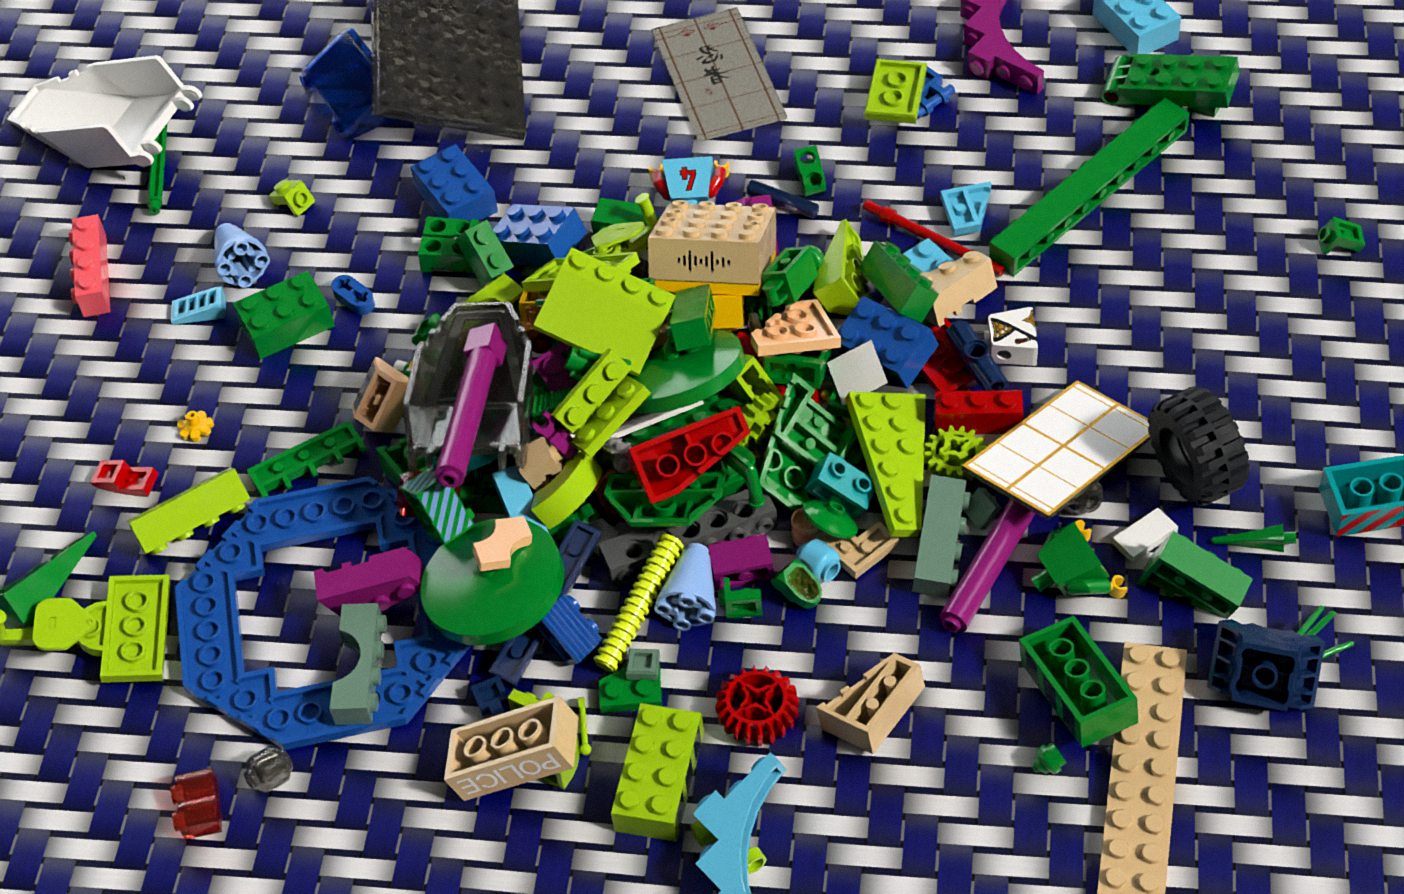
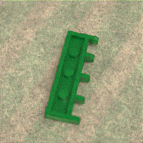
[247,420,367,498]

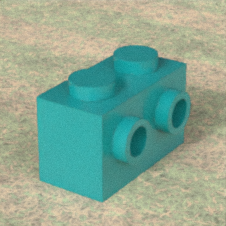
[805,452,875,520]

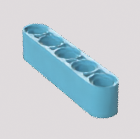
[491,465,571,592]

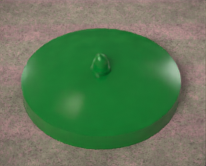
[627,329,746,414]
[420,518,565,646]

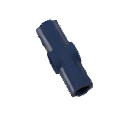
[946,319,1008,391]

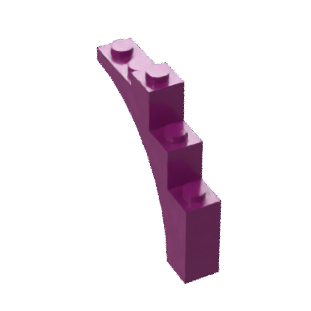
[960,0,1044,95]

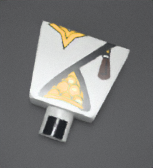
[974,307,1038,366]

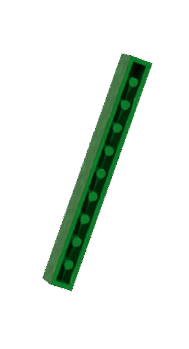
[989,98,1190,277]

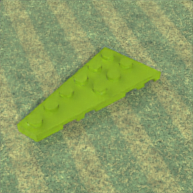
[845,391,926,537]

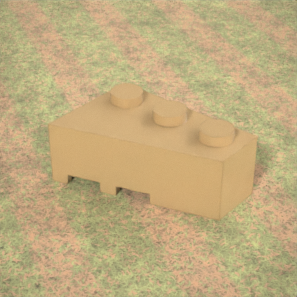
[921,251,998,328]
[816,653,925,754]

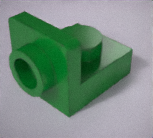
[1318,217,1365,254]
[718,577,763,619]

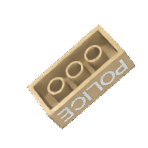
[444,696,579,801]

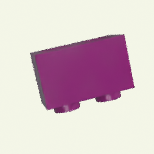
[708,534,774,590]

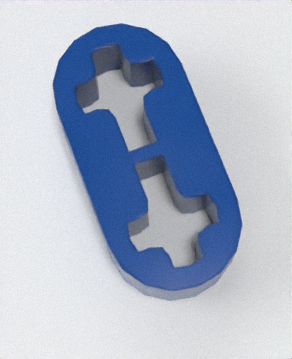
[331,275,375,315]

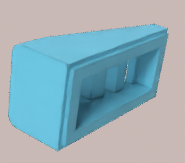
[171,286,226,325]

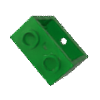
[764,348,834,389]

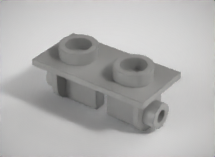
[601,437,632,474]

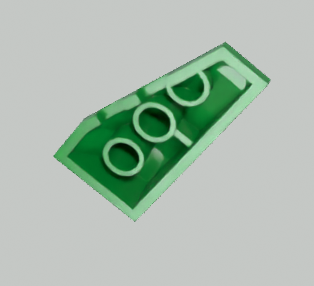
[0,531,97,628]

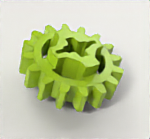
[737,392,782,450]
[924,425,987,481]

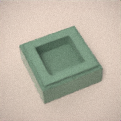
[962,487,1002,530]
[626,648,660,681]

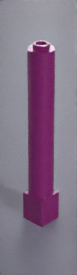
[434,322,508,488]
[939,495,1038,633]

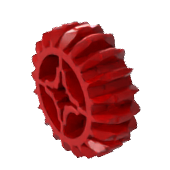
[715,665,800,747]

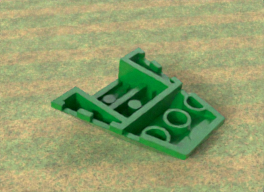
[758,373,864,513]

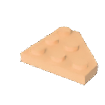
[751,299,841,357]

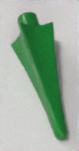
[1211,524,1296,552]

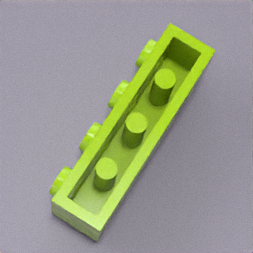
[127,467,250,555]

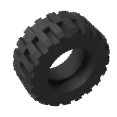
[1147,386,1250,506]

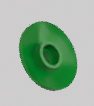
[803,500,858,539]

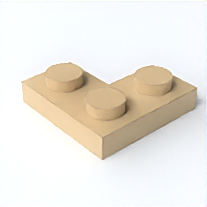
[815,521,899,579]

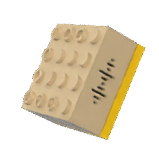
[648,200,776,296]

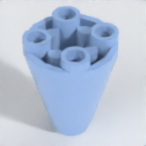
[214,223,270,288]
[654,543,716,631]

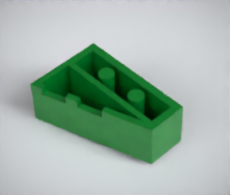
[1136,531,1253,619]

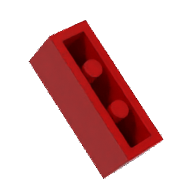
[935,390,1023,435]

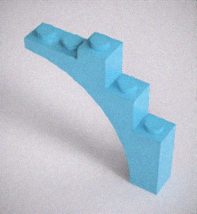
[693,752,787,894]

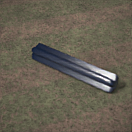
[746,180,819,219]

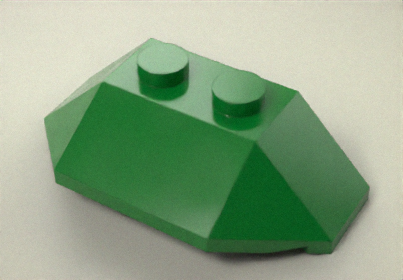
[604,472,726,527]

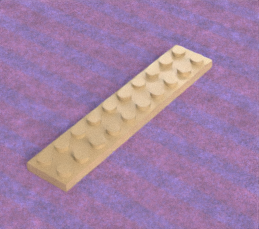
[1097,642,1187,894]

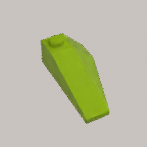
[812,219,872,316]

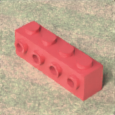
[68,214,110,317]

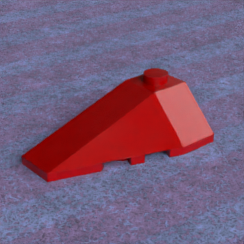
[626,405,751,505]

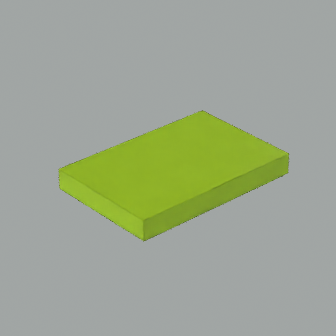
[864,59,927,124]

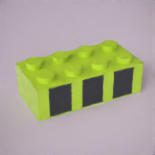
[611,703,704,842]

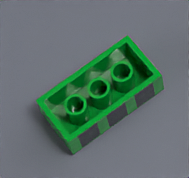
[1019,615,1138,748]

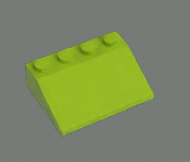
[532,247,676,377]

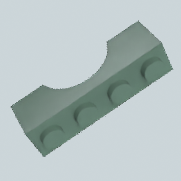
[330,603,387,725]

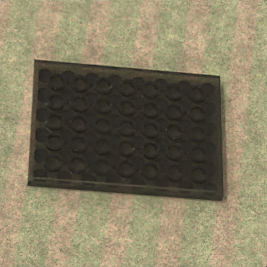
[371,0,526,140]

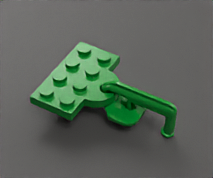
[621,389,765,508]

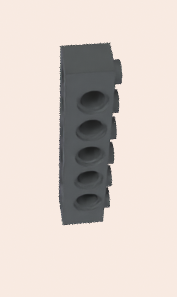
[598,489,778,587]

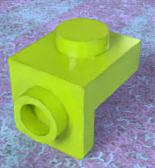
[268,179,315,216]

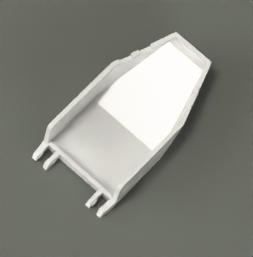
[7,55,202,168]

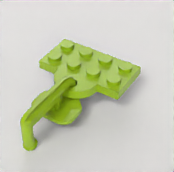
[521,193,658,294]
[0,575,171,683]

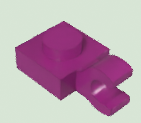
[530,410,578,460]

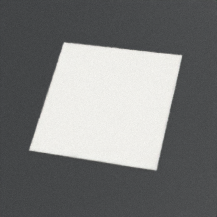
[827,340,888,405]

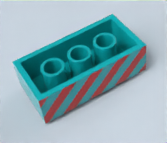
[1319,455,1404,536]

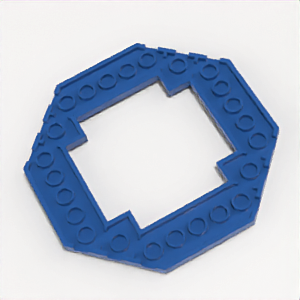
[175,476,472,750]

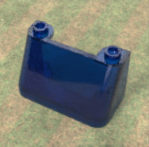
[299,27,402,141]

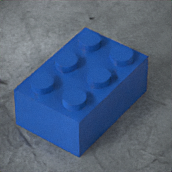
[410,144,498,221]
[493,204,587,267]
[837,296,939,389]

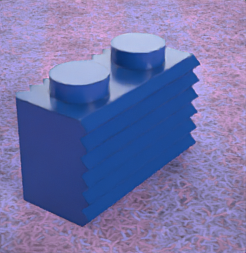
[535,594,603,665]

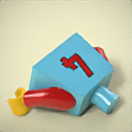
[648,156,729,204]

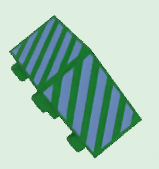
[400,468,475,545]

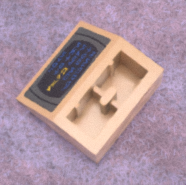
[352,357,417,433]

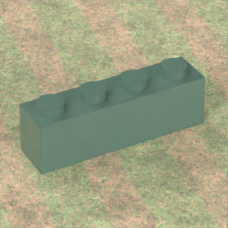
[912,475,970,598]

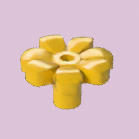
[177,411,214,442]

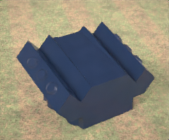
[1207,619,1326,712]

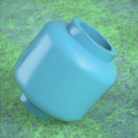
[796,539,841,583]

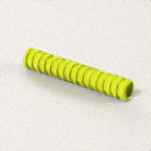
[593,534,684,672]

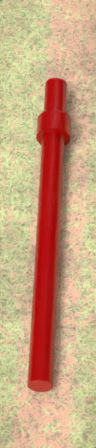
[863,200,1006,276]

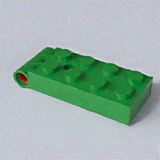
[1101,53,1240,108]

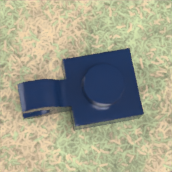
[470,675,509,717]

